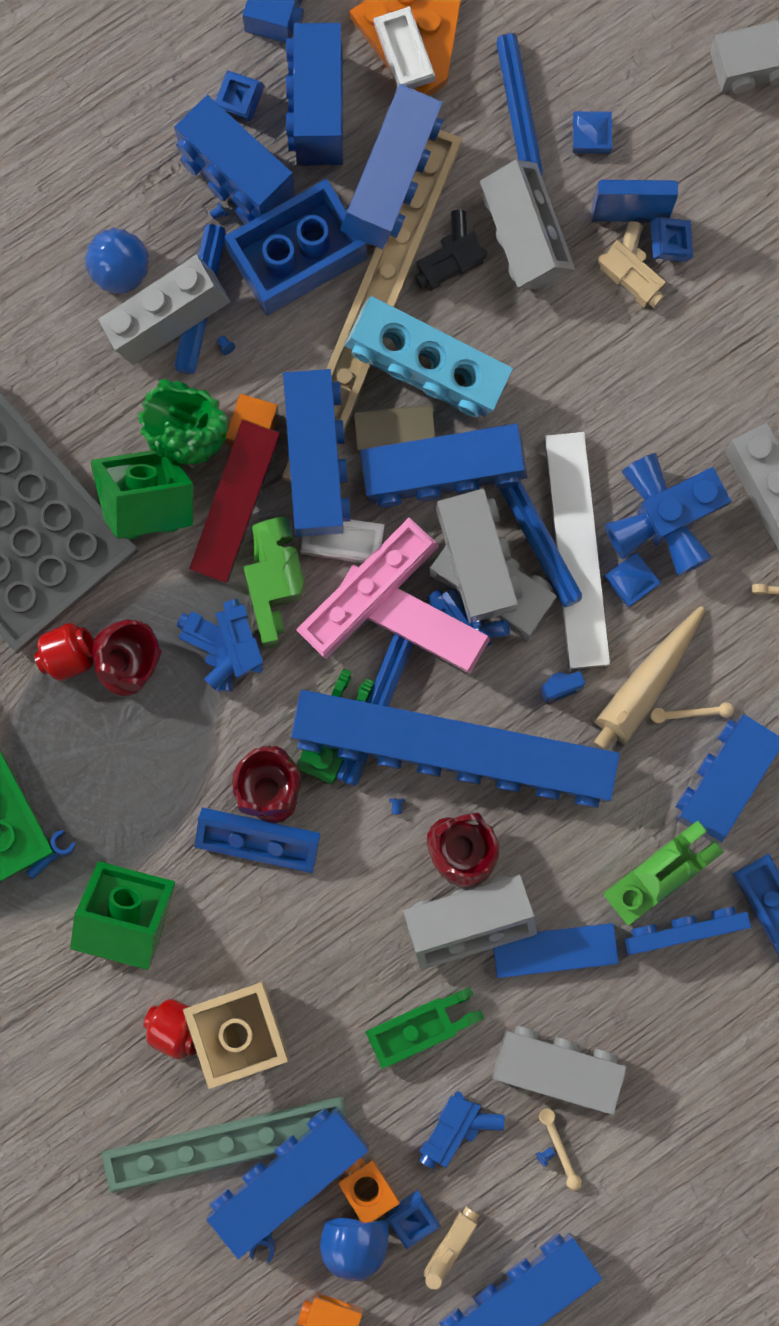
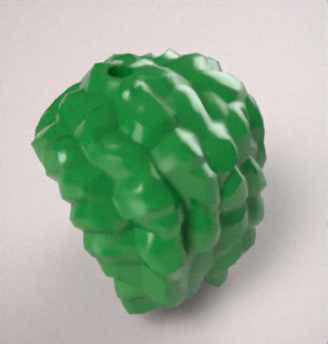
[138,379,228,465]

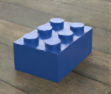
[286,23,343,165]
[174,94,295,224]
[224,178,367,316]

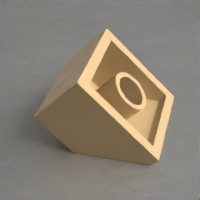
[183,982,290,1089]

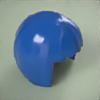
[85,227,149,294]
[320,1218,388,1281]

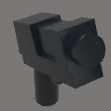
[414,209,487,291]

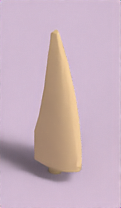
[593,606,705,750]

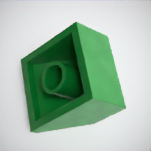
[91,450,193,539]
[70,861,176,970]

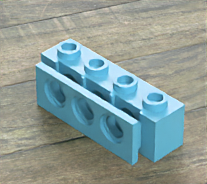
[344,296,513,418]

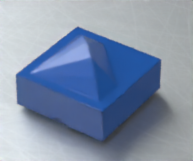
[215,70,265,121]
[572,111,612,154]
[650,217,693,262]
[604,552,661,608]
[540,671,585,704]
[384,1190,441,1250]

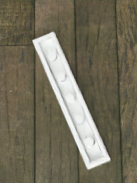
[544,432,610,670]

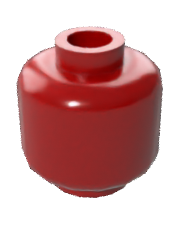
[34,623,94,682]
[143,999,197,1060]

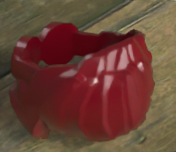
[92,619,162,696]
[232,745,301,823]
[427,812,500,888]

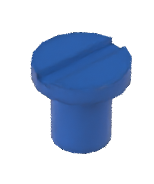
[209,202,228,220]
[217,336,235,355]
[389,798,405,814]
[535,1147,556,1167]

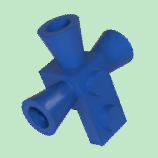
[605,453,732,577]

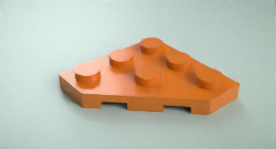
[349,0,461,96]

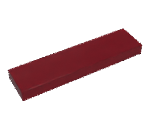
[189,419,281,583]

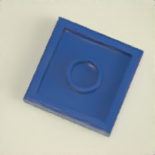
[591,179,678,222]

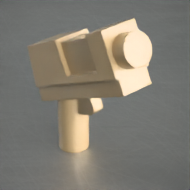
[598,221,666,308]
[423,1206,480,1290]

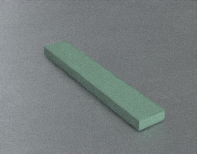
[101,1096,348,1193]

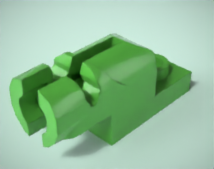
[243,517,305,649]
[603,820,724,926]

